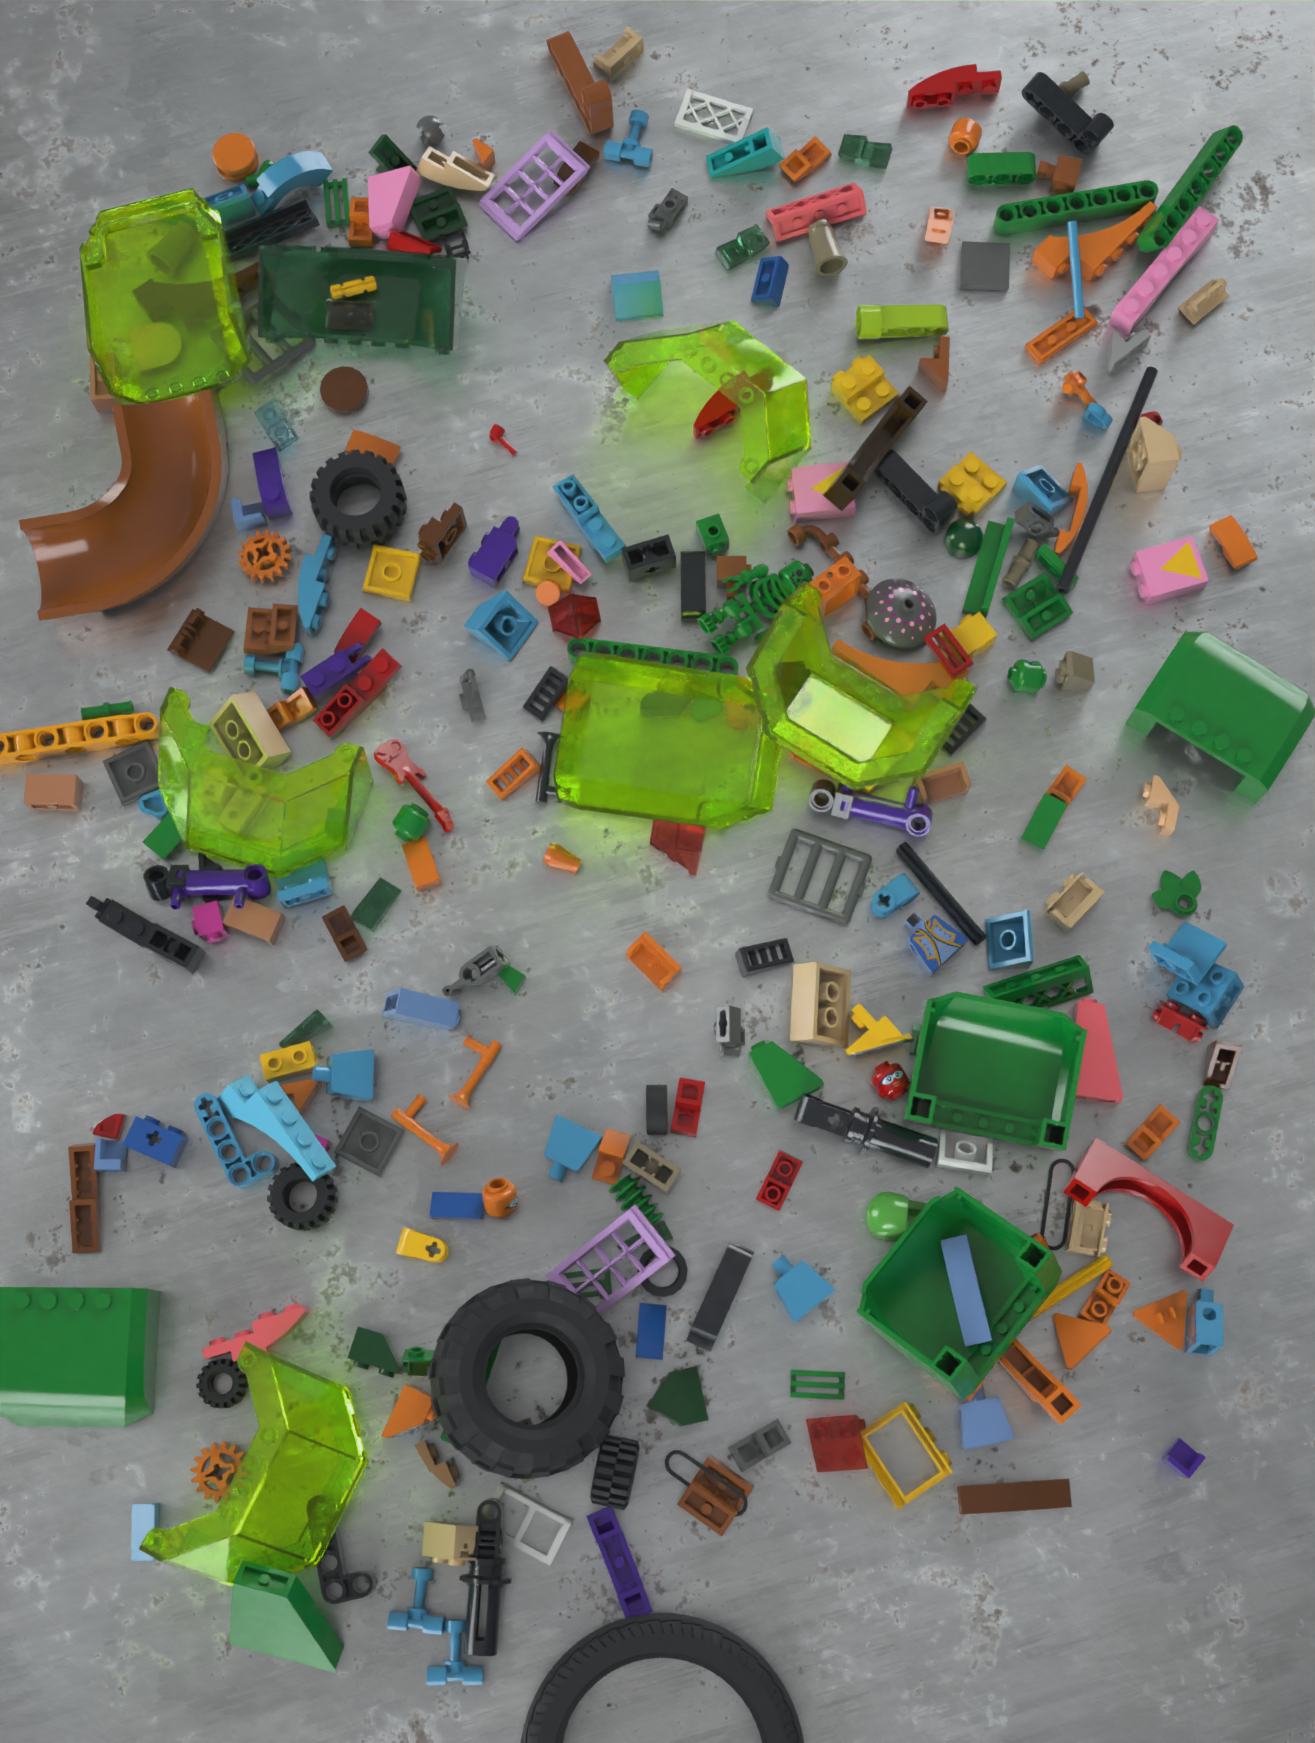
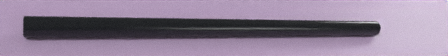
[1056,366,1158,594]

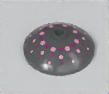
[865,578,937,649]

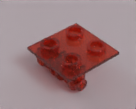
[806,1415,868,1472]

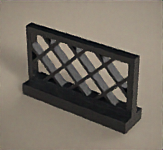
[217,197,320,263]

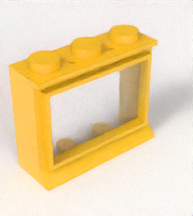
[851,1401,953,1510]

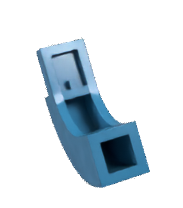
[250,151,333,215]

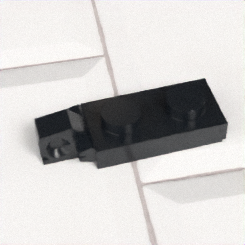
[86,896,154,948]

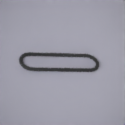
[1040,1159,1075,1250]
[665,1450,748,1516]

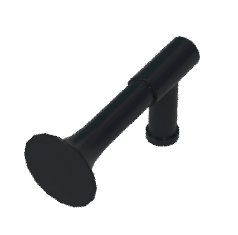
[535,732,571,803]

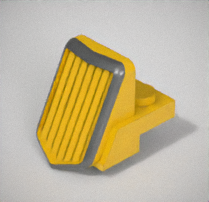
[844,1003,914,1058]

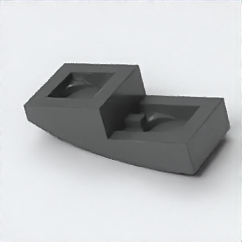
[728,1419,791,1472]

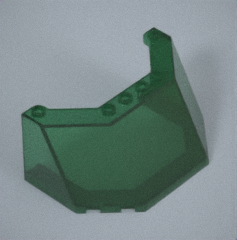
[258,244,467,355]

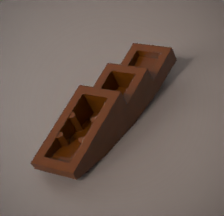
[957,1479,1072,1514]

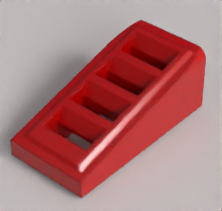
[387,230,442,254]

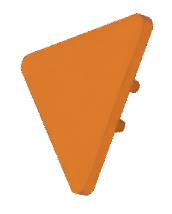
[1133,1290,1188,1350]
[1053,1313,1111,1370]

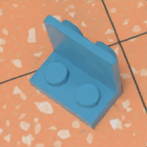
[271,846,334,908]
[1147,922,1227,985]
[1166,963,1244,1029]

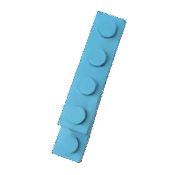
[217,1074,336,1182]

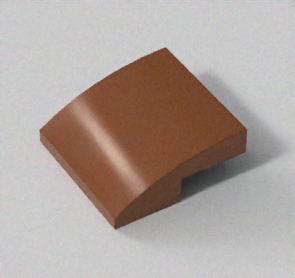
[244,603,298,654]
[677,1455,754,1536]

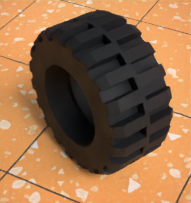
[309,450,407,549]

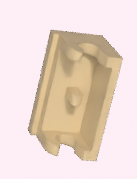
[593,27,644,81]

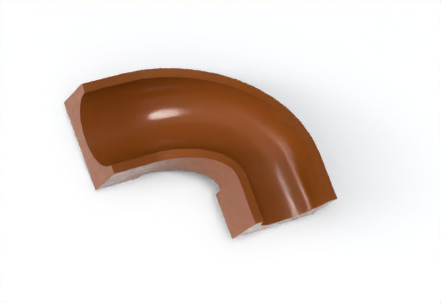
[19,390,228,621]

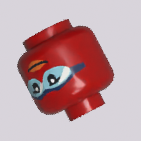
[871,1061,910,1102]

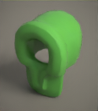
[866,1192,926,1242]

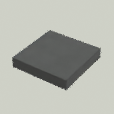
[960,241,1010,291]
[102,740,169,806]
[334,1106,406,1178]

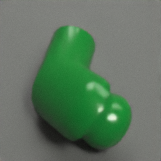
[246,160,274,188]

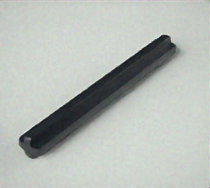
[896,842,986,946]

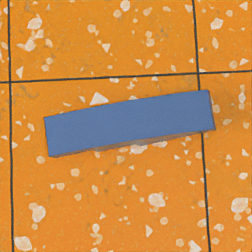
[941,1234,993,1347]

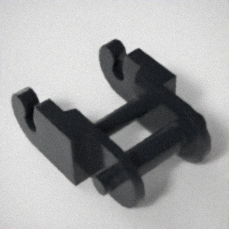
[441,230,471,264]

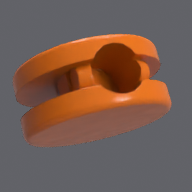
[212,133,259,181]

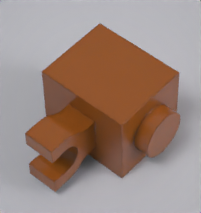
[1036,155,1083,195]
[716,556,751,601]

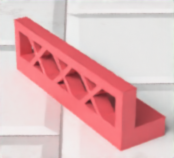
[765,183,867,242]

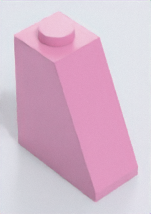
[368,166,421,239]

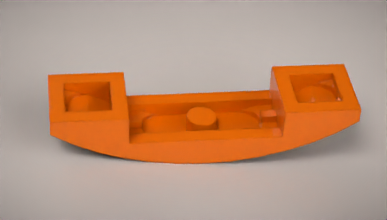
[1053,463,1088,558]

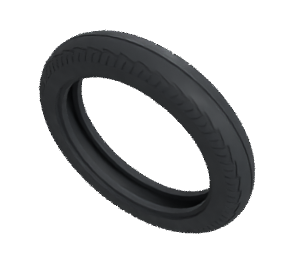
[521,1613,804,1743]

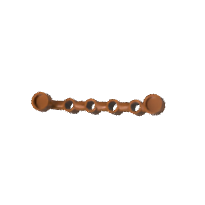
[787,524,878,640]

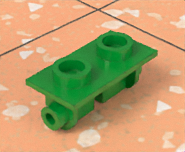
[401,1347,435,1376]

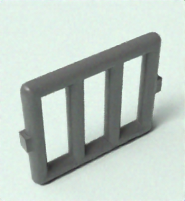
[210,294,316,385]
[768,829,872,925]

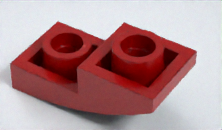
[756,1150,803,1211]

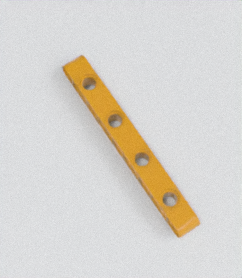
[0,712,163,766]

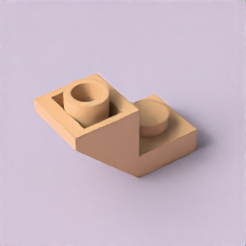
[1142,775,1179,836]

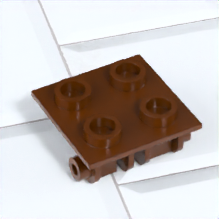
[167,608,235,673]

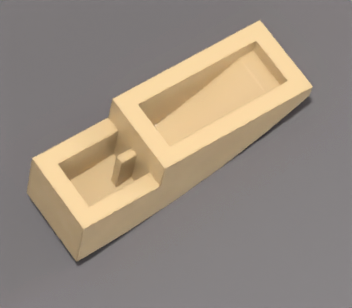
[416,146,495,191]

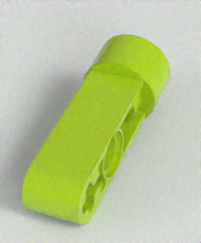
[856,304,949,340]

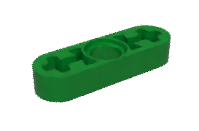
[1187,1085,1223,1162]

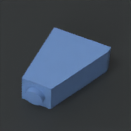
[381,988,461,1030]

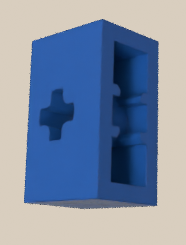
[122,1115,189,1168]

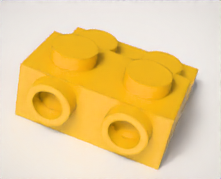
[830,355,899,425]
[937,451,1007,519]

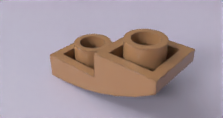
[415,1440,461,1489]

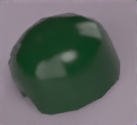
[944,518,983,559]

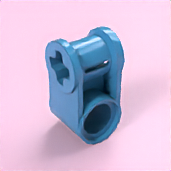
[870,872,920,918]

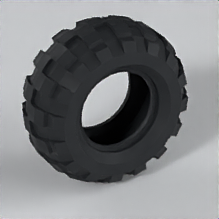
[428,1278,625,1479]

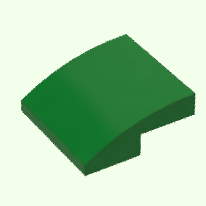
[1002,572,1073,639]

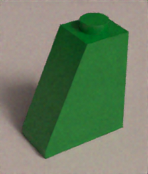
[748,1040,824,1112]

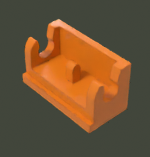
[625,931,682,992]

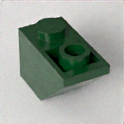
[347,1327,403,1378]

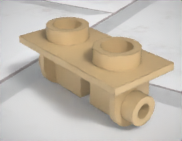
[1178,278,1229,325]

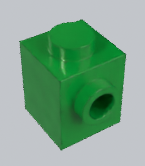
[696,513,729,556]

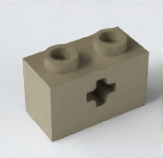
[622,1141,682,1194]

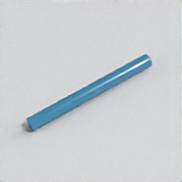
[1067,221,1085,319]

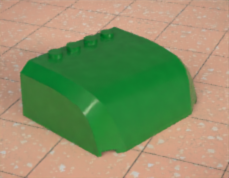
[1125,631,1315,804]
[903,991,1087,1152]
[856,1187,1062,1400]
[0,1287,161,1427]

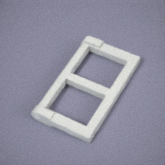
[485,1482,573,1566]

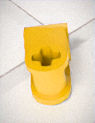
[395,1227,449,1263]

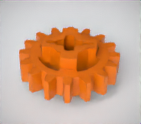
[238,529,293,583]
[190,1441,251,1502]

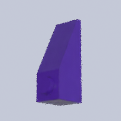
[252,447,293,520]

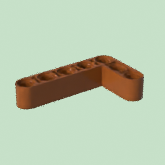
[547,31,614,135]

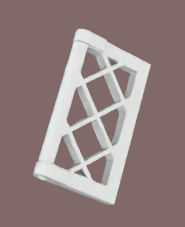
[674,89,754,144]

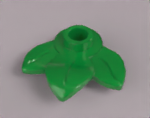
[1152,870,1201,917]

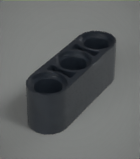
[680,551,706,620]

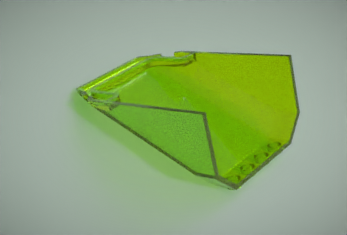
[79,188,252,404]
[553,651,788,829]

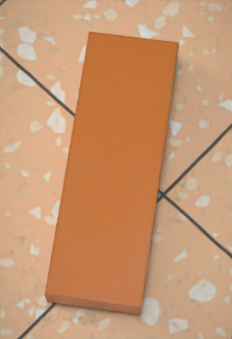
[1025,307,1098,366]

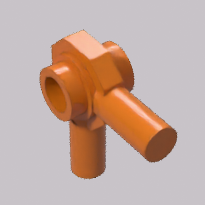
[1062,371,1098,406]

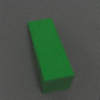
[497,966,526,996]

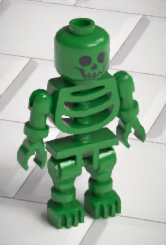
[697,561,814,655]

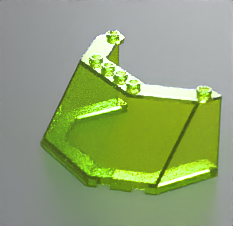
[603,320,812,504]
[746,581,978,791]
[158,687,374,879]
[139,1341,369,1586]

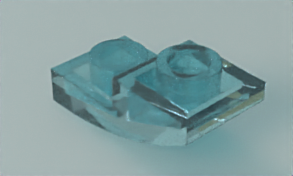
[254,398,300,452]

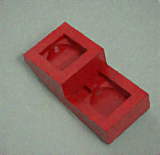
[334,608,382,664]
[670,1078,705,1137]

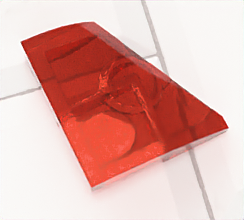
[650,816,706,876]

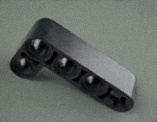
[1021,72,1114,155]
[873,449,957,533]
[686,1241,754,1352]
[306,1494,377,1604]

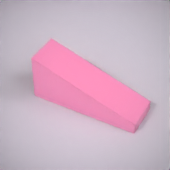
[547,540,592,585]

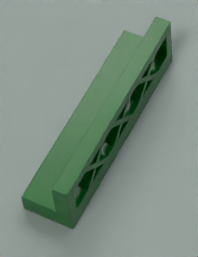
[962,517,1015,619]
[983,955,1094,1008]

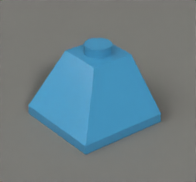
[464,590,539,660]

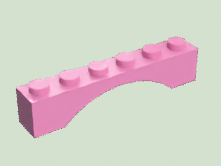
[1109,206,1219,336]

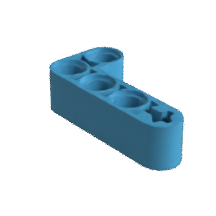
[194,1093,280,1189]

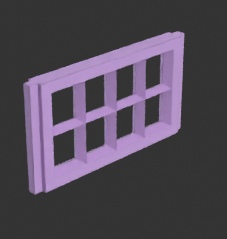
[478,130,591,242]
[546,1204,675,1315]

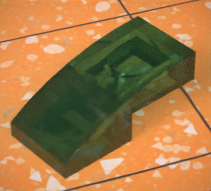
[838,134,892,169]
[715,224,770,271]

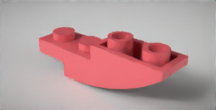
[202,1303,309,1362]

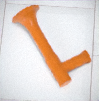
[448,1035,502,1110]
[391,1094,459,1165]

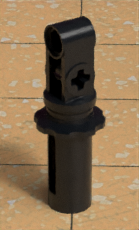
[793,1093,938,1168]
[459,1498,512,1656]

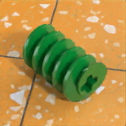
[609,1174,664,1229]

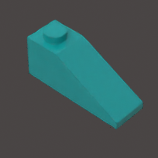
[706,127,785,179]

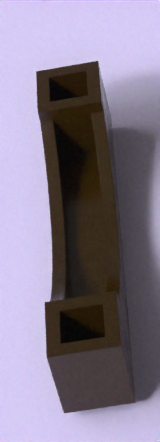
[823,386,928,511]

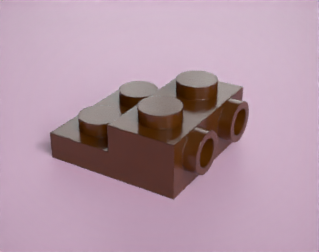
[417,502,467,565]

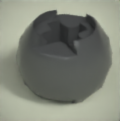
[416,115,445,146]

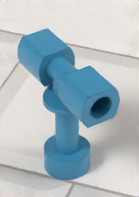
[603,110,653,168]
[244,643,305,695]
[387,1567,446,1635]
[427,1619,483,1685]

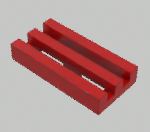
[923,623,974,679]

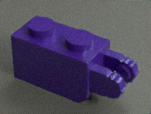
[468,516,520,589]
[300,642,372,703]

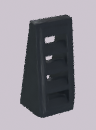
[523,666,574,721]
[933,702,987,756]
[735,938,794,977]

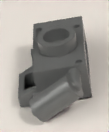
[647,188,688,231]
[1015,501,1059,538]
[459,669,486,721]
[713,1005,745,1057]

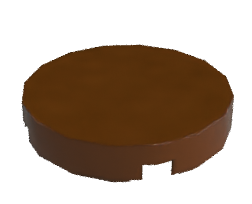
[320,366,369,414]

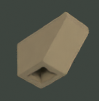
[1055,651,1095,691]

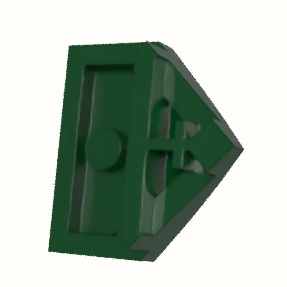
[646,1366,709,1427]

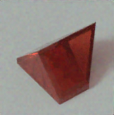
[548,593,601,639]

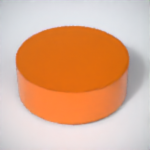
[536,579,562,606]

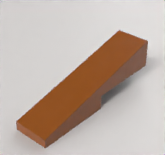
[68,1143,101,1253]

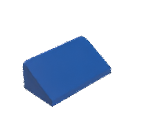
[751,256,789,307]
[429,1192,484,1220]
[636,1303,667,1360]

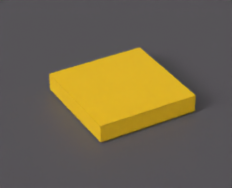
[522,535,583,594]
[362,544,422,602]

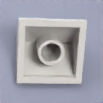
[934,1128,993,1177]

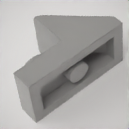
[1107,329,1151,374]

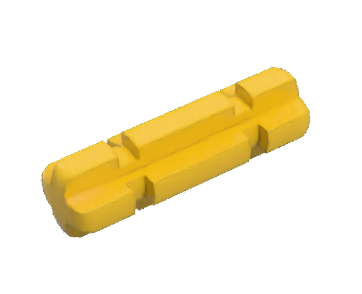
[330,276,377,300]

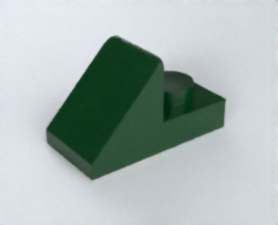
[368,134,417,173]

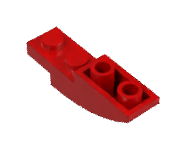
[906,64,1002,109]
[693,367,774,439]
[313,648,402,737]

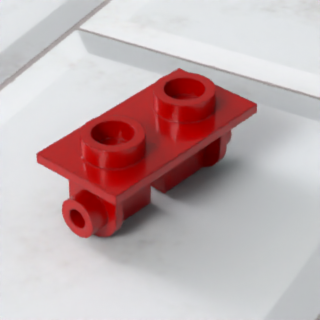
[1151,1000,1208,1043]

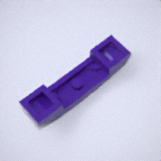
[586,1507,653,1618]

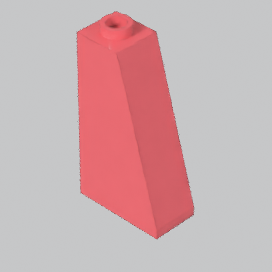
[1073,998,1123,1104]

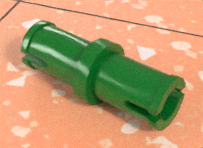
[81,701,134,721]

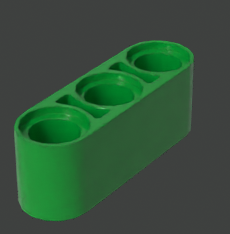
[967,152,1037,186]

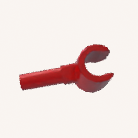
[489,424,517,455]

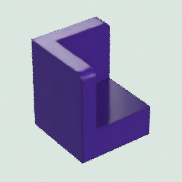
[1161,1438,1206,1478]

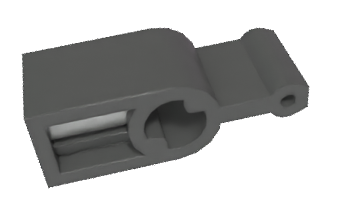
[442,945,511,996]

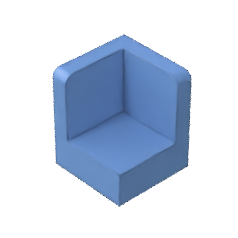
[230,498,268,532]
[94,1138,128,1172]

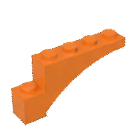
[1031,201,1158,282]
[831,639,970,710]
[998,1339,1082,1424]

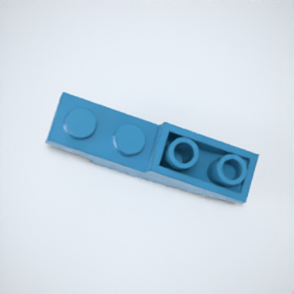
[552,474,626,563]
[298,534,337,637]

